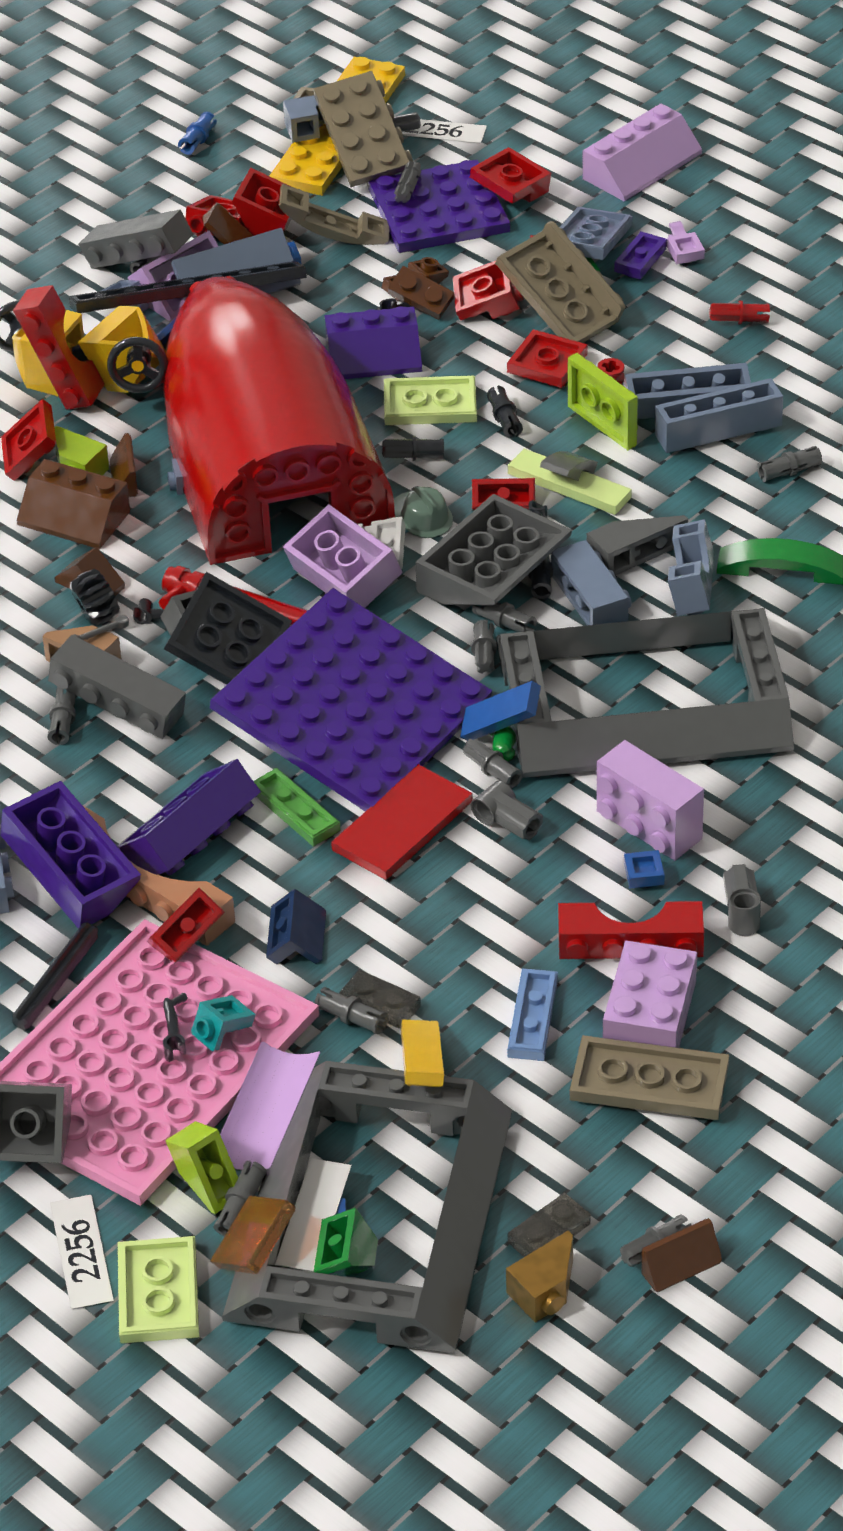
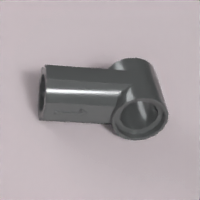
[470,781,543,840]
[723,864,761,936]

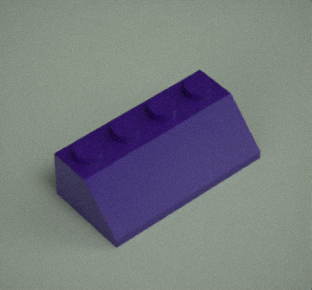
[117,759,261,876]
[0,781,141,928]

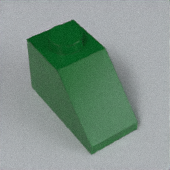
[313,1208,378,1276]

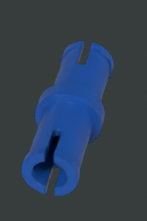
[178,112,217,155]

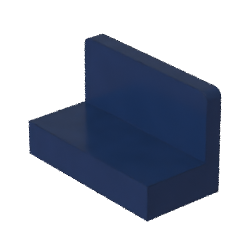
[266,889,326,965]

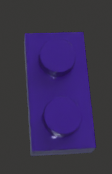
[614,231,667,280]

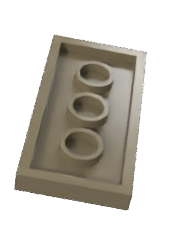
[570,1035,729,1120]

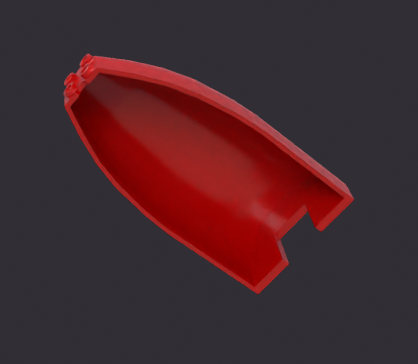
[164,276,395,565]

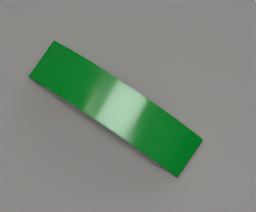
[716,538,843,585]

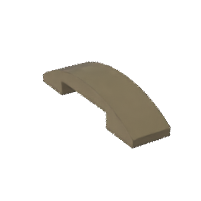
[279,184,389,245]

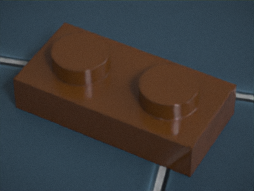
[388,266,454,320]

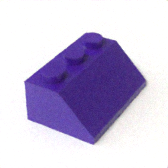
[324,306,422,379]

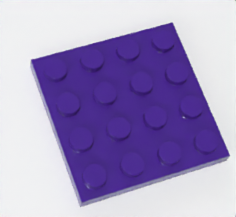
[368,160,510,253]

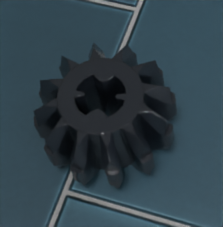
[70,568,120,626]

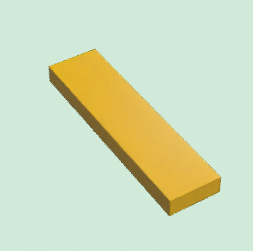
[401,1019,444,1087]

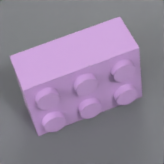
[283,504,403,608]
[597,740,704,861]
[603,940,697,1048]

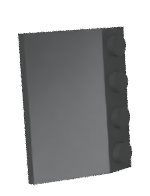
[416,494,572,605]

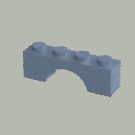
[668,519,714,616]

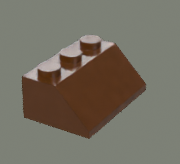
[16,459,130,549]

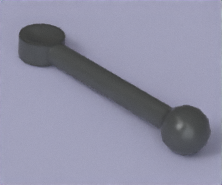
[73,615,129,640]

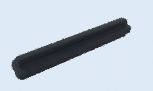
[12,922,98,1030]

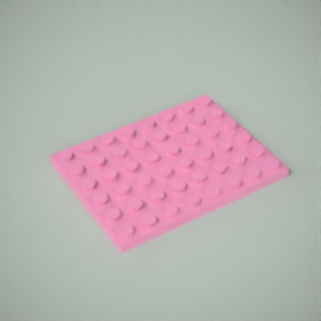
[0,919,319,1206]

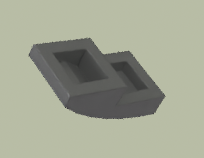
[540,451,598,481]

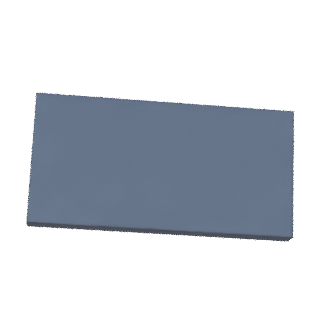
[560,207,633,260]
[171,228,301,301]

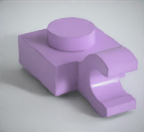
[667,221,705,265]

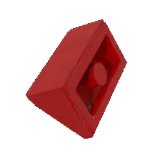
[472,478,535,511]
[147,888,225,963]

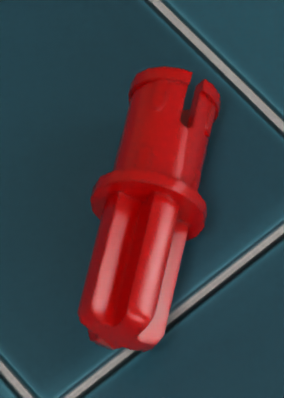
[709,300,770,325]

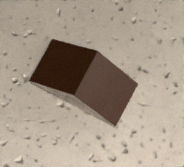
[54,547,125,596]

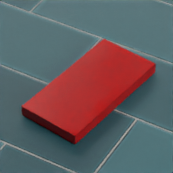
[331,764,473,880]

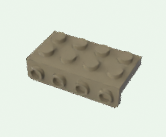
[313,71,413,187]
[495,221,625,343]

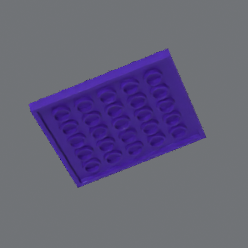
[210,588,492,811]

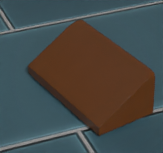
[203,203,253,244]
[110,433,138,497]
[641,1218,722,1292]

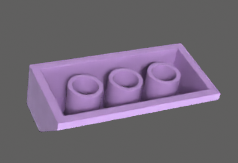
[583,104,702,201]

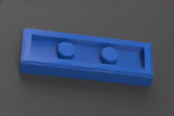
[460,681,541,741]

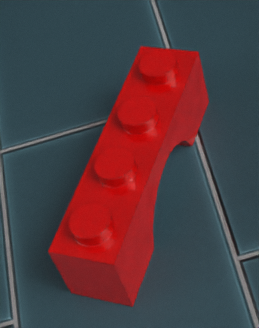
[13,285,105,410]
[558,901,704,959]

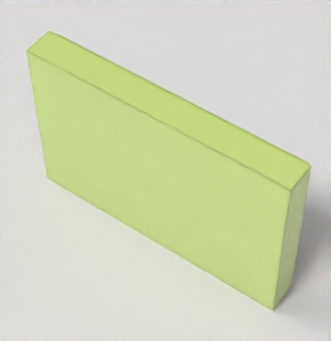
[384,375,477,425]
[118,1236,199,1344]

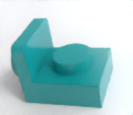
[191,995,256,1051]

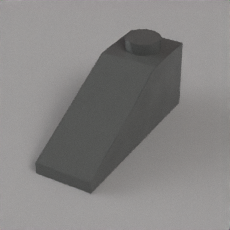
[587,515,688,575]

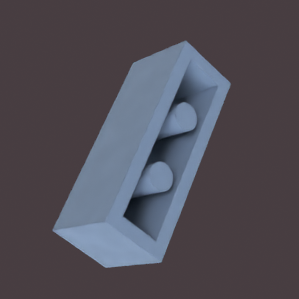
[551,540,631,625]

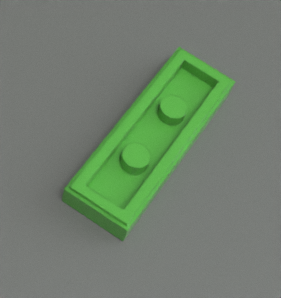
[254,768,341,847]

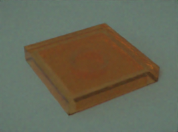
[210,1196,296,1274]

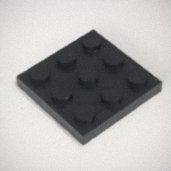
[164,571,292,685]

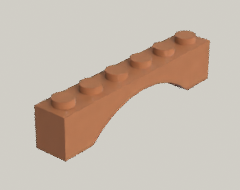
[82,805,235,946]

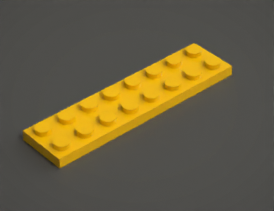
[269,57,405,196]

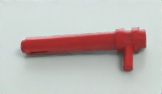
[159,566,308,627]

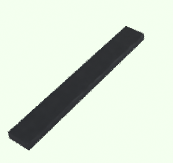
[69,261,307,313]

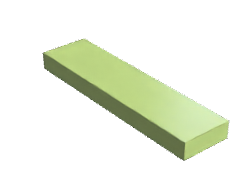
[508,448,632,515]

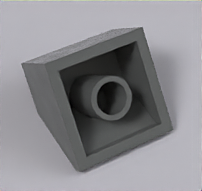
[0,1081,72,1163]

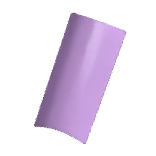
[220,1042,320,1170]

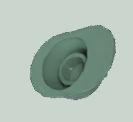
[394,486,453,538]

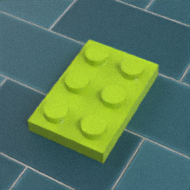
[568,353,638,451]

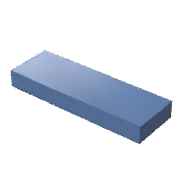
[507,968,558,1061]

